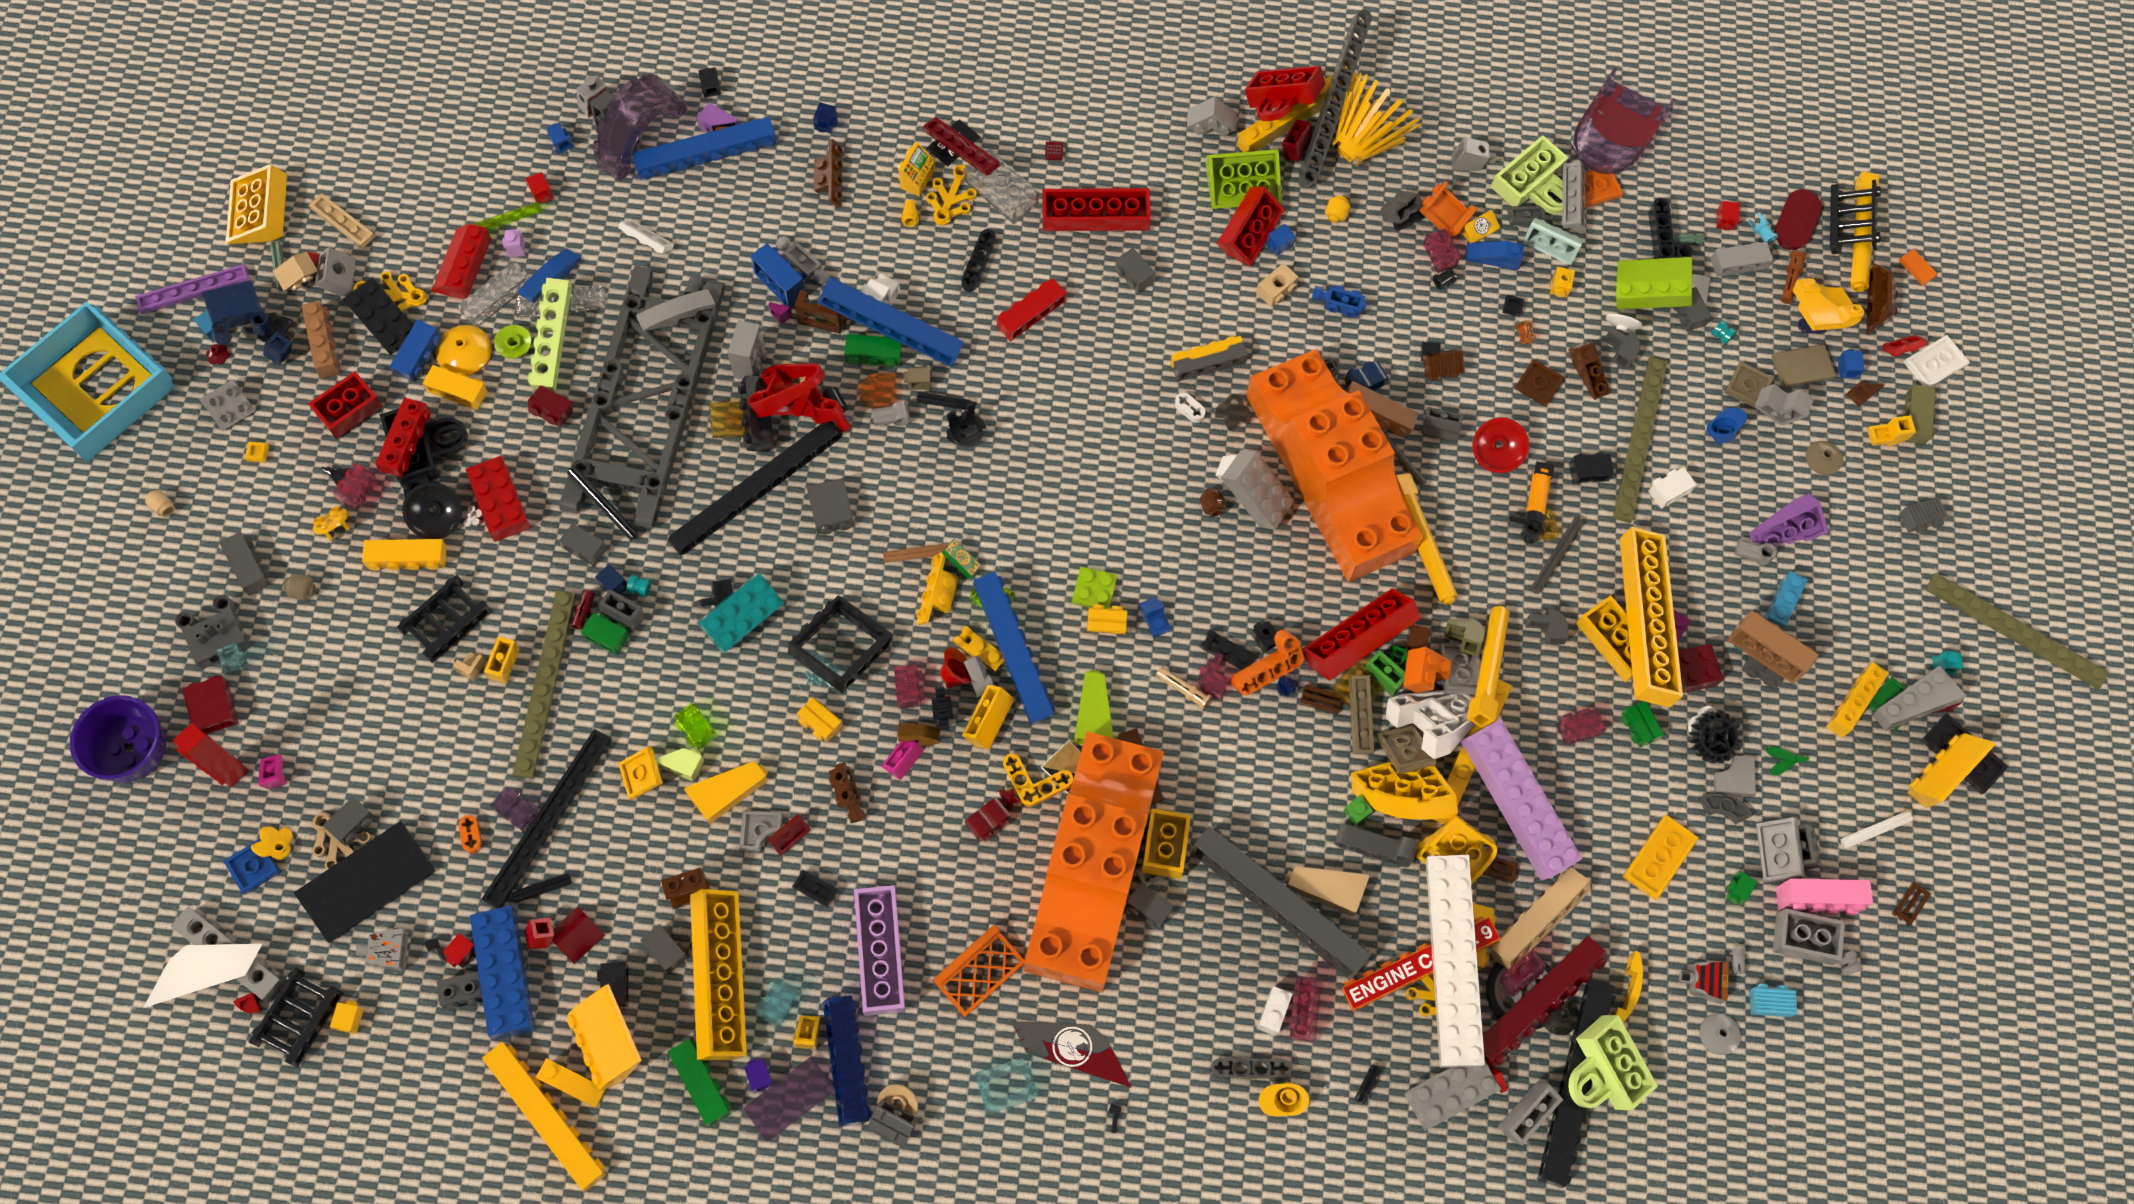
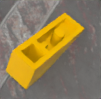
[536,1058,606,1108]

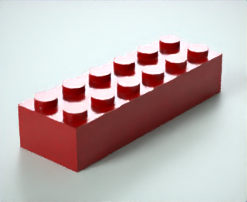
[1042,188,1151,231]
[1302,588,1421,681]

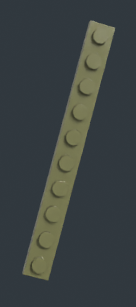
[1612,356,1668,523]
[1925,573,2109,689]
[512,590,577,779]

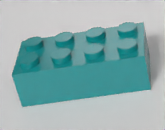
[696,573,784,653]

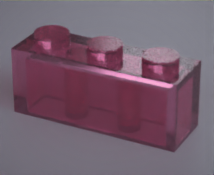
[1290,976,1322,1044]

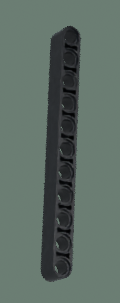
[668,421,843,555]

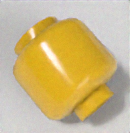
[1324,195,1351,223]

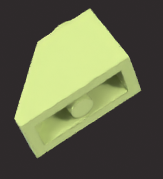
[656,748,704,782]

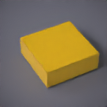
[245,442,269,463]

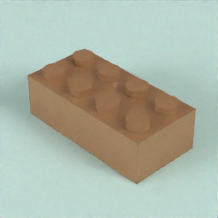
[1727,610,1819,684]

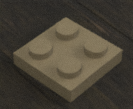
[1724,361,1774,409]

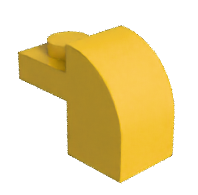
[1867,415,1916,447]

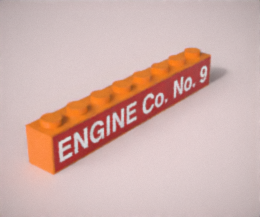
[1341,916,1501,1012]

